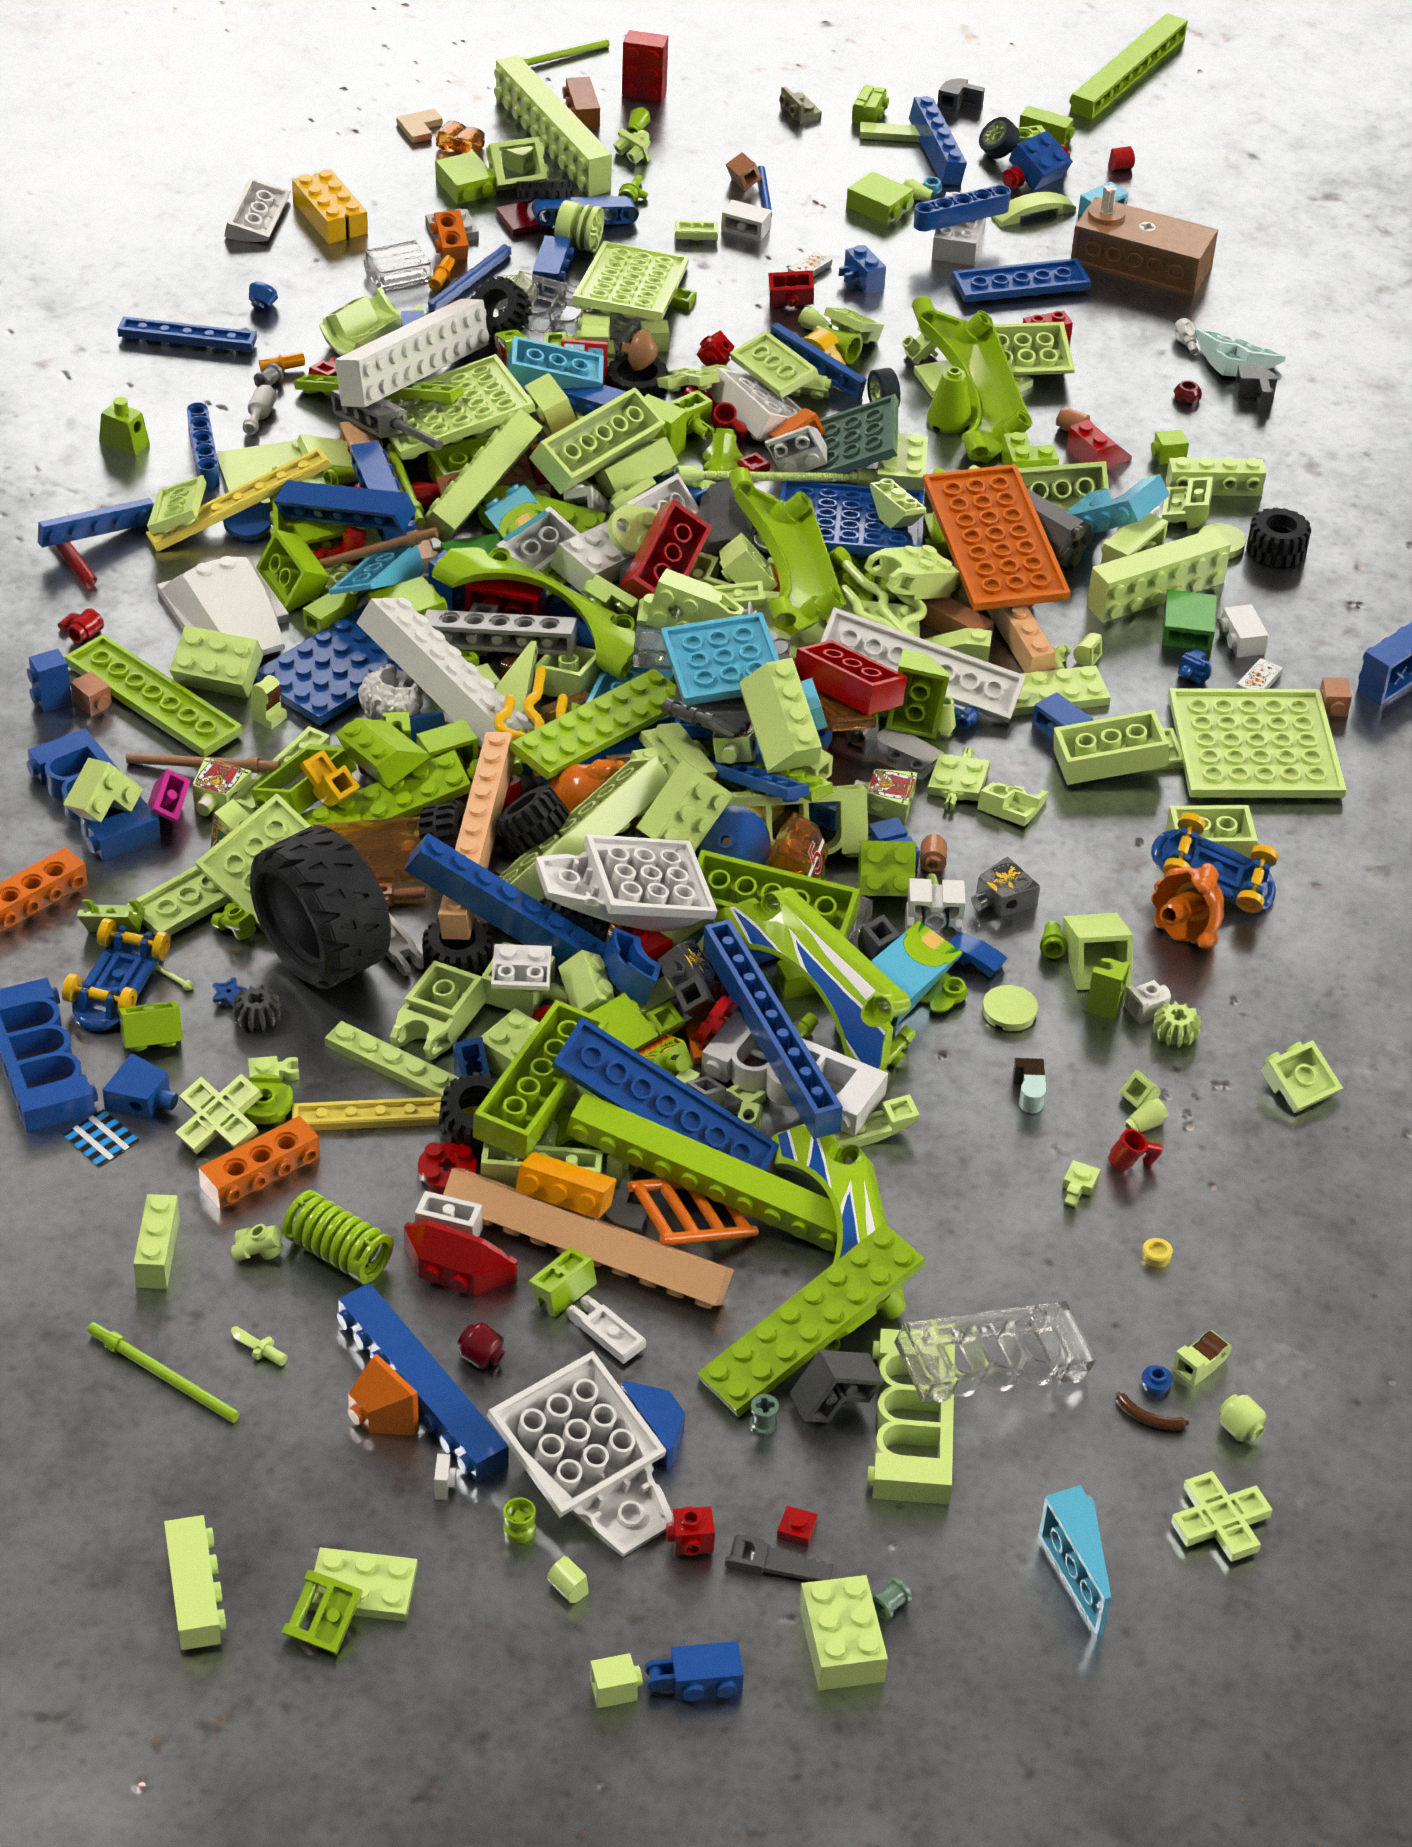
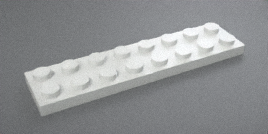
[820,607,1025,723]

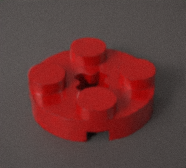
[692,995,739,1050]
[417,1142,477,1195]

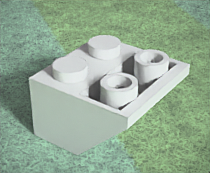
[765,425,827,473]
[491,944,552,991]

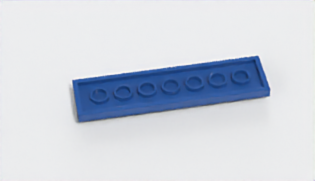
[551,1017,779,1171]

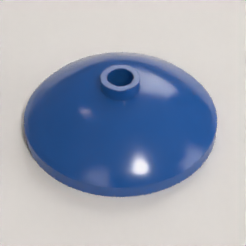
[695,805,771,865]

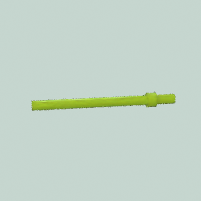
[521,39,610,66]
[387,443,425,526]
[87,1322,240,1423]

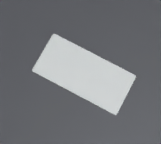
[878,728,944,764]

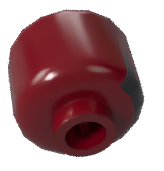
[457,1322,505,1369]

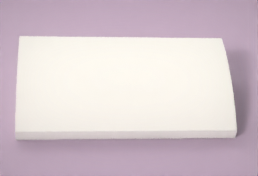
[224,177,291,242]
[614,473,700,525]

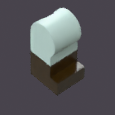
[1012,1058,1046,1114]

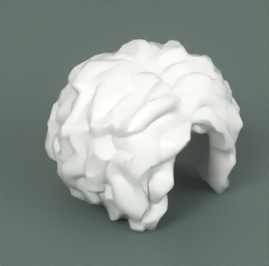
[358,664,423,720]

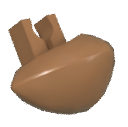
[621,328,658,371]

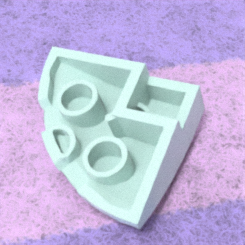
[1196,328,1286,376]

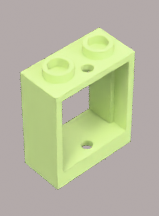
[485,136,549,191]

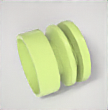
[554,200,604,253]

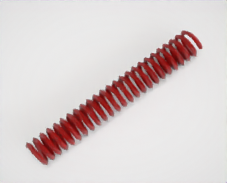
[55,542,97,589]

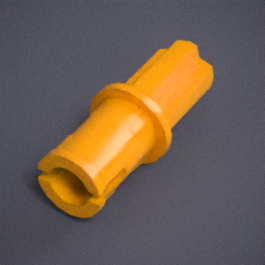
[428,255,455,291]
[258,352,305,372]

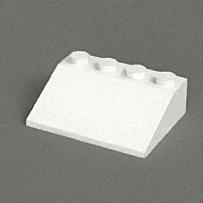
[706,368,802,442]

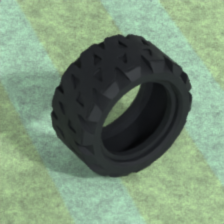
[250,825,391,988]

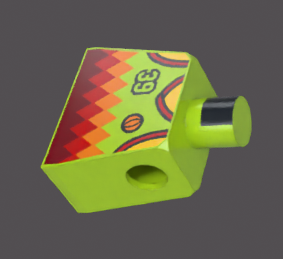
[636,1034,693,1077]

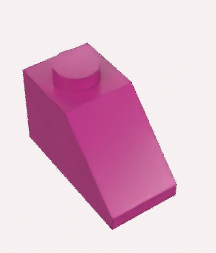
[148,768,191,823]

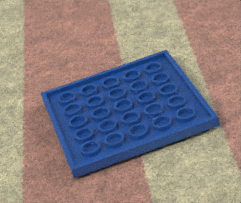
[780,481,924,557]

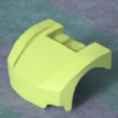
[318,288,426,356]

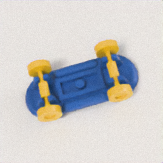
[1151,812,1278,913]
[62,918,171,1032]

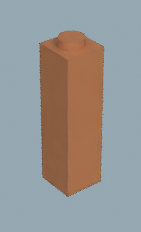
[907,597,994,641]

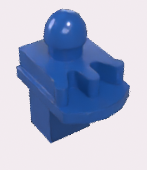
[1178,649,1212,684]

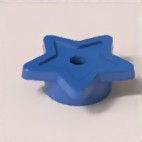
[212,977,247,1006]

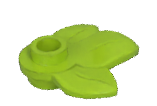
[919,972,968,1012]

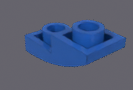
[949,932,1008,978]

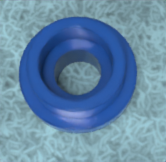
[1141,1365,1173,1395]

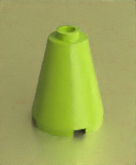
[927,367,972,434]

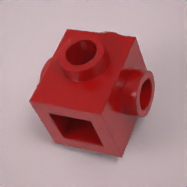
[696,330,735,366]
[666,1506,715,1556]

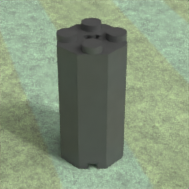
[700,480,752,581]
[1027,489,1095,568]

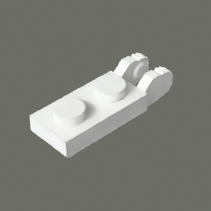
[386,913,424,976]
[566,1295,646,1364]

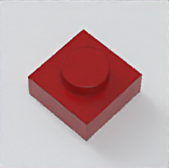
[777,1505,818,1547]

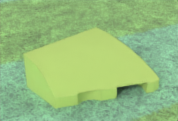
[977,782,1049,826]

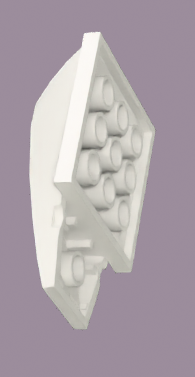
[157,556,289,656]
[535,834,717,932]
[487,1351,672,1557]

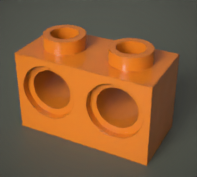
[430,210,469,261]

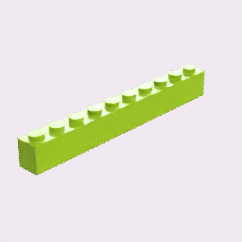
[1069,13,1188,120]
[566,1092,837,1253]

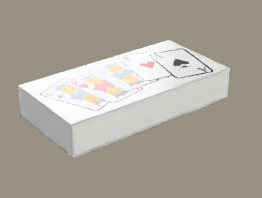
[788,251,833,277]
[1236,658,1283,689]

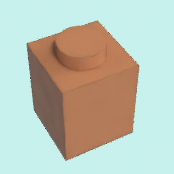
[725,152,762,191]
[70,671,112,717]
[1320,677,1352,717]

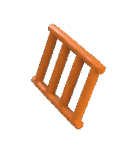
[627,1178,759,1245]

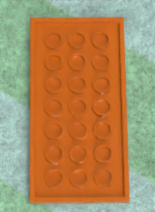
[922,464,1071,611]

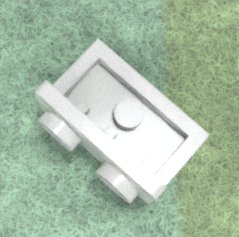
[563,485,609,515]

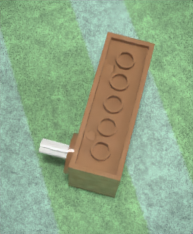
[1071,185,1218,296]

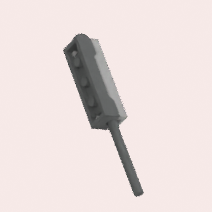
[332,389,443,450]

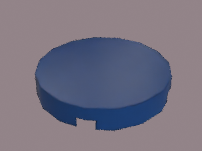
[223,502,272,541]

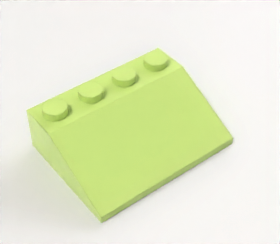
[993,322,1075,375]

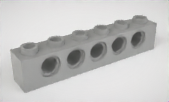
[425,609,578,656]

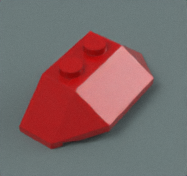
[404,1220,518,1296]

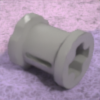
[253,363,284,387]

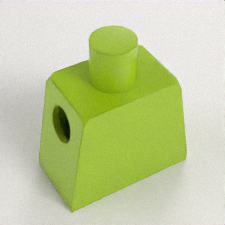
[99,396,150,457]

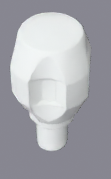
[1174,318,1199,355]

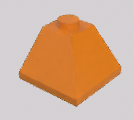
[348,1354,419,1435]

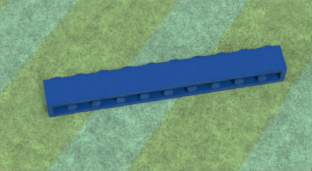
[703,919,843,1139]

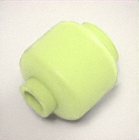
[1219,1394,1266,1442]

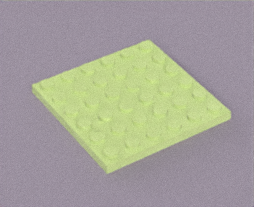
[387,354,536,460]
[1168,688,1347,798]

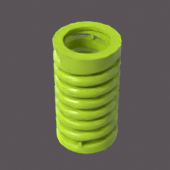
[282,1190,394,1284]

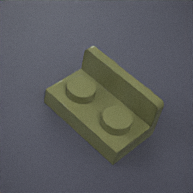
[779,86,822,124]

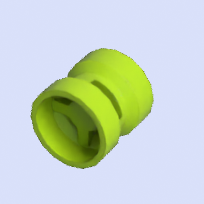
[503,1497,536,1543]

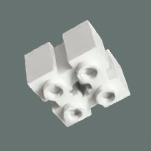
[905,878,966,942]

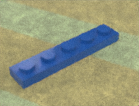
[770,323,867,400]
[38,498,154,548]

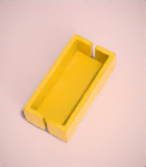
[292,169,368,244]

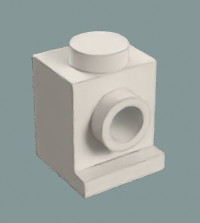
[1124,980,1171,1024]

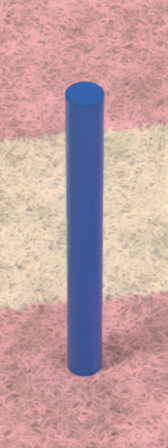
[758,165,773,217]

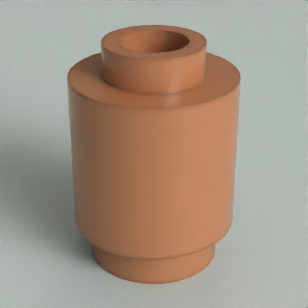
[1056,408,1092,432]
[920,834,947,873]

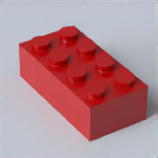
[620,499,713,600]
[795,640,908,716]

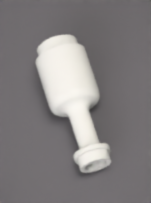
[242,385,276,435]

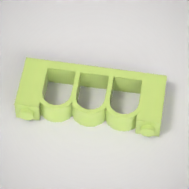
[722,784,868,857]
[867,1329,955,1505]

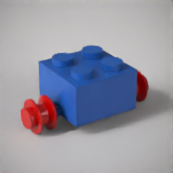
[1003,131,1073,191]

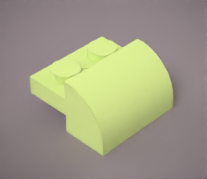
[1162,477,1213,529]

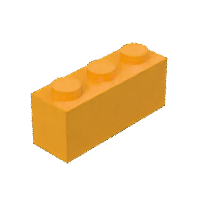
[515,1151,617,1219]

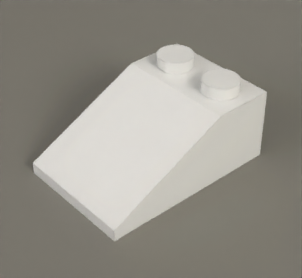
[496,506,580,572]

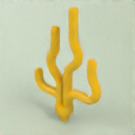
[494,666,568,776]

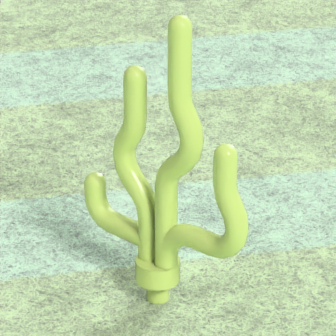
[840,560,927,637]

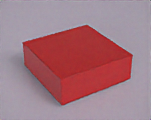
[737,452,771,472]

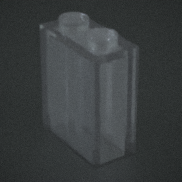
[363,240,431,291]

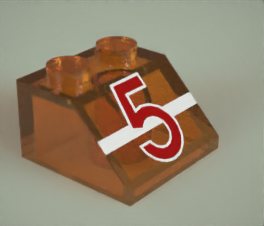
[765,812,829,879]

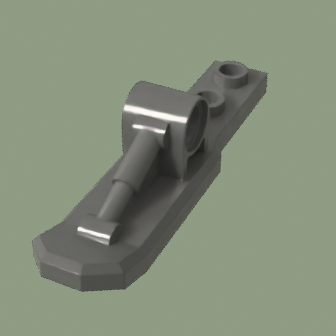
[823,714,935,788]

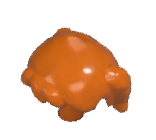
[547,759,625,813]
[1151,863,1224,949]

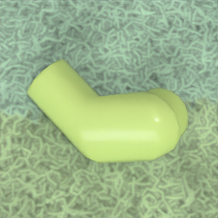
[1052,644,1071,670]

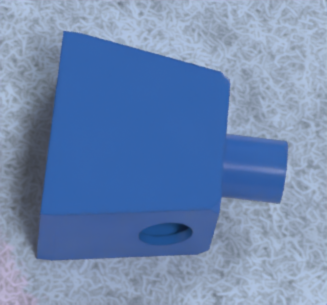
[102,1053,179,1119]

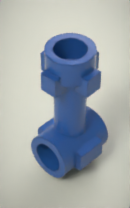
[954,706,979,729]

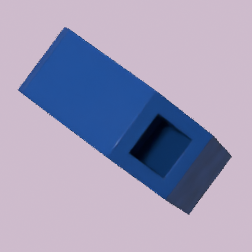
[621,1381,685,1469]

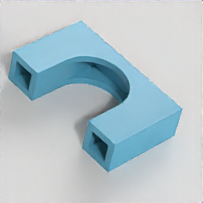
[1067,474,1170,533]

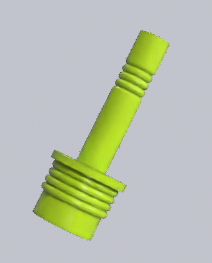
[618,175,649,203]

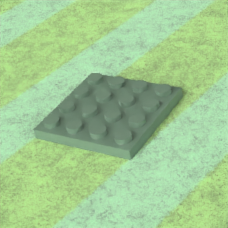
[806,394,899,474]

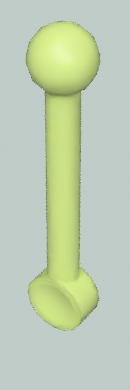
[154,962,194,991]

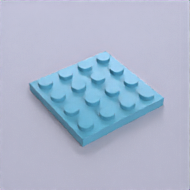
[661,612,780,705]

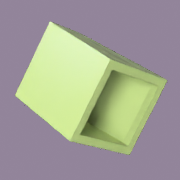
[1063,913,1133,990]

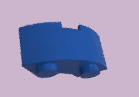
[603,928,662,1006]

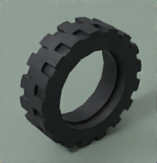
[517,180,574,198]
[607,354,668,398]

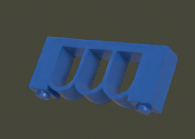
[26,728,161,861]
[0,977,98,1132]

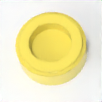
[1141,1238,1173,1268]

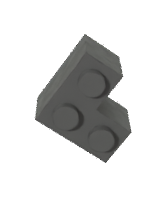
[790,1350,884,1423]

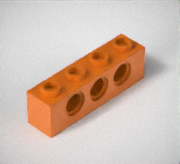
[0,847,88,932]
[199,1115,320,1209]

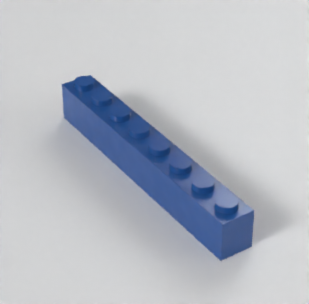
[404,833,607,966]
[337,1283,509,1483]

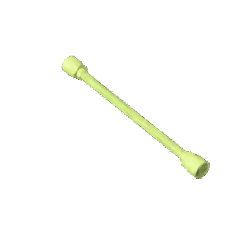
[675,465,877,486]

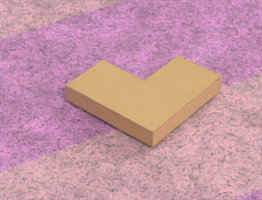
[396,108,443,143]

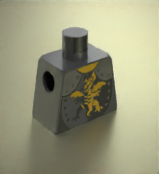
[971,857,1040,917]
[658,939,721,991]

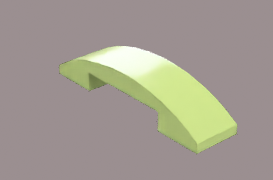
[992,192,1077,227]
[800,1094,920,1149]

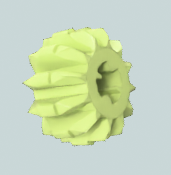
[1153,1001,1201,1048]

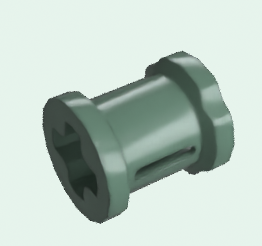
[749,1394,779,1436]
[872,1577,912,1621]

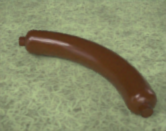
[1116,1392,1189,1430]

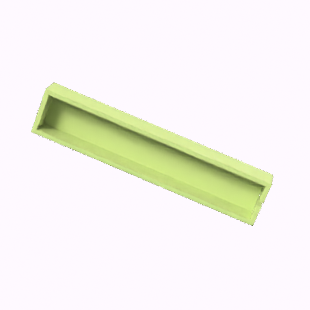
[494,55,612,197]

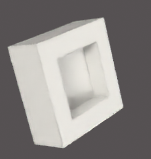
[434,1454,456,1500]

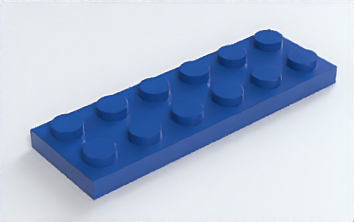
[952,258,1091,303]

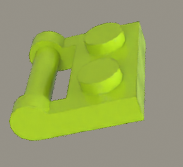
[281,1570,363,1655]

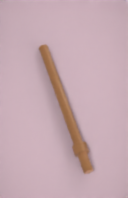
[318,527,439,568]
[126,753,281,773]

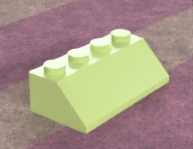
[1018,461,1109,511]
[739,658,822,774]

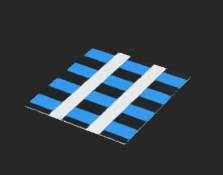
[63,1109,140,1167]

